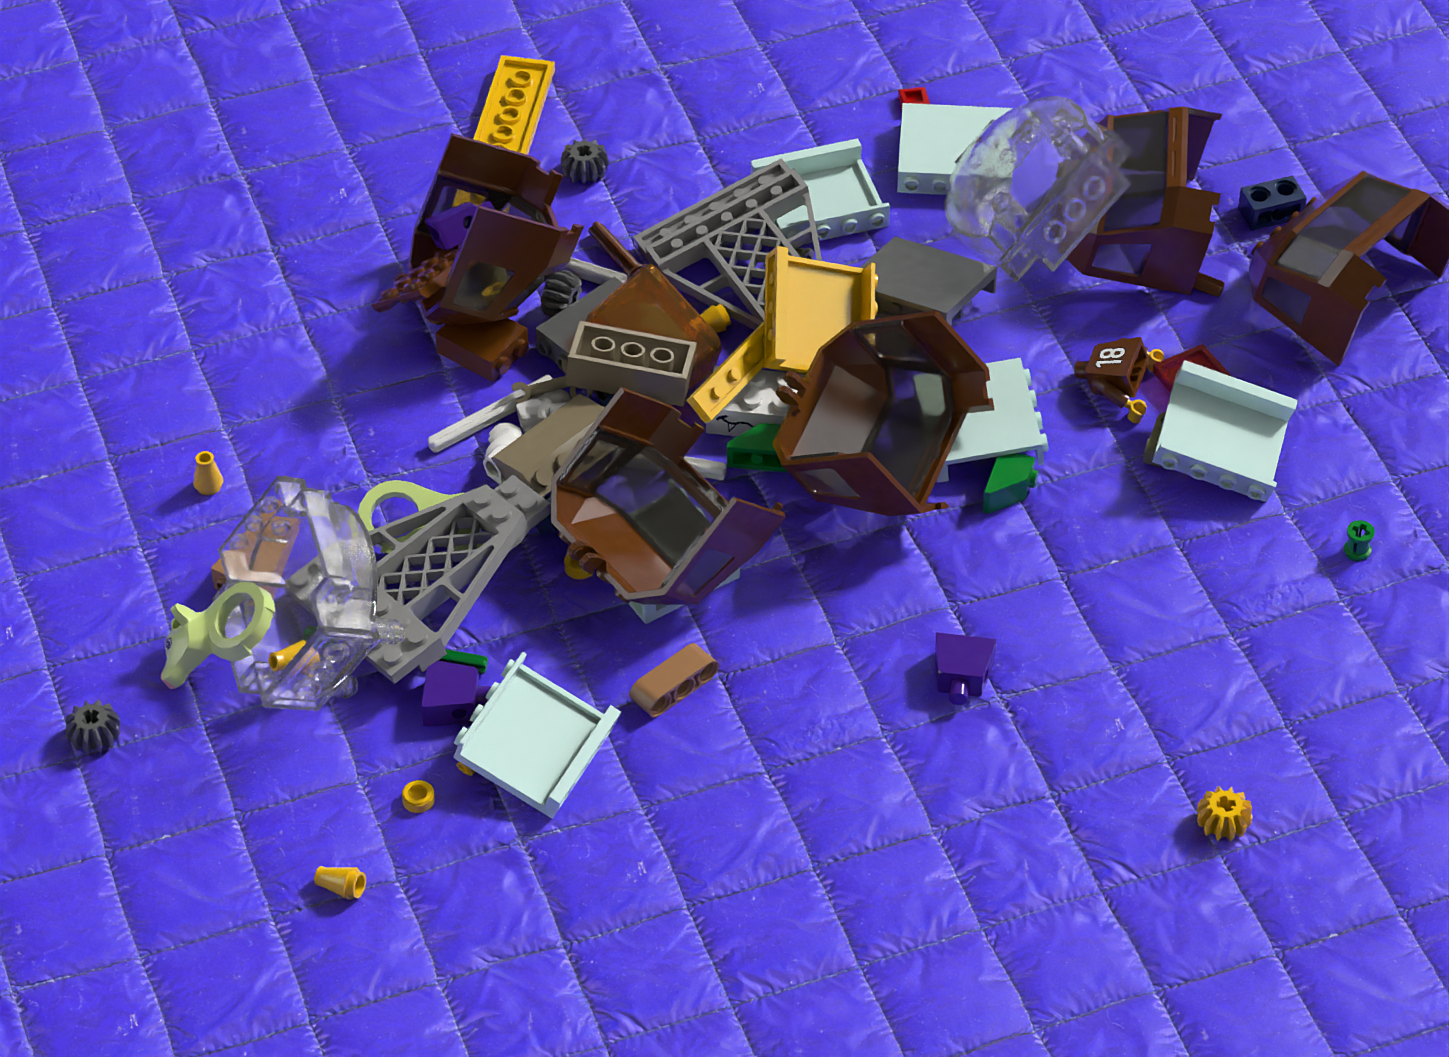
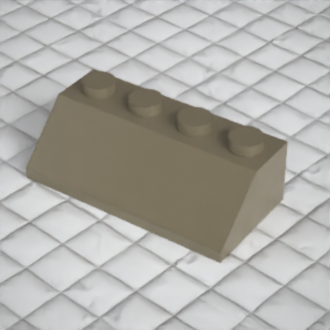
[565,321,697,407]
[491,394,614,497]

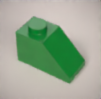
[727,423,787,472]
[983,453,1039,514]

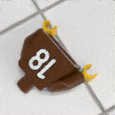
[1074,337,1165,423]

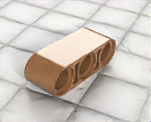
[629,643,719,718]

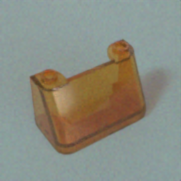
[585,264,722,389]

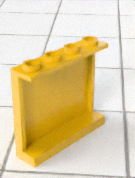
[763,246,878,374]

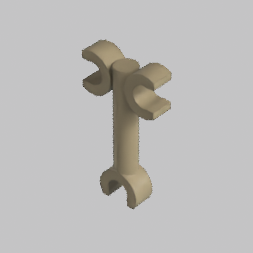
[511,359,593,405]

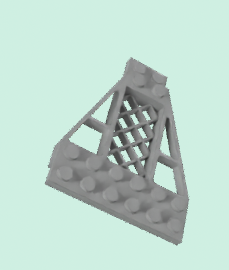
[633,158,822,330]
[283,475,551,684]

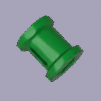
[1343,520,1375,561]

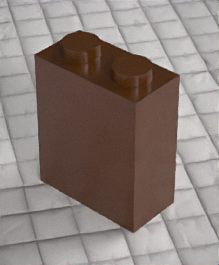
[435,318,529,382]

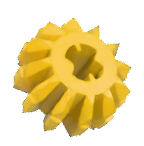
[1197,786,1253,842]

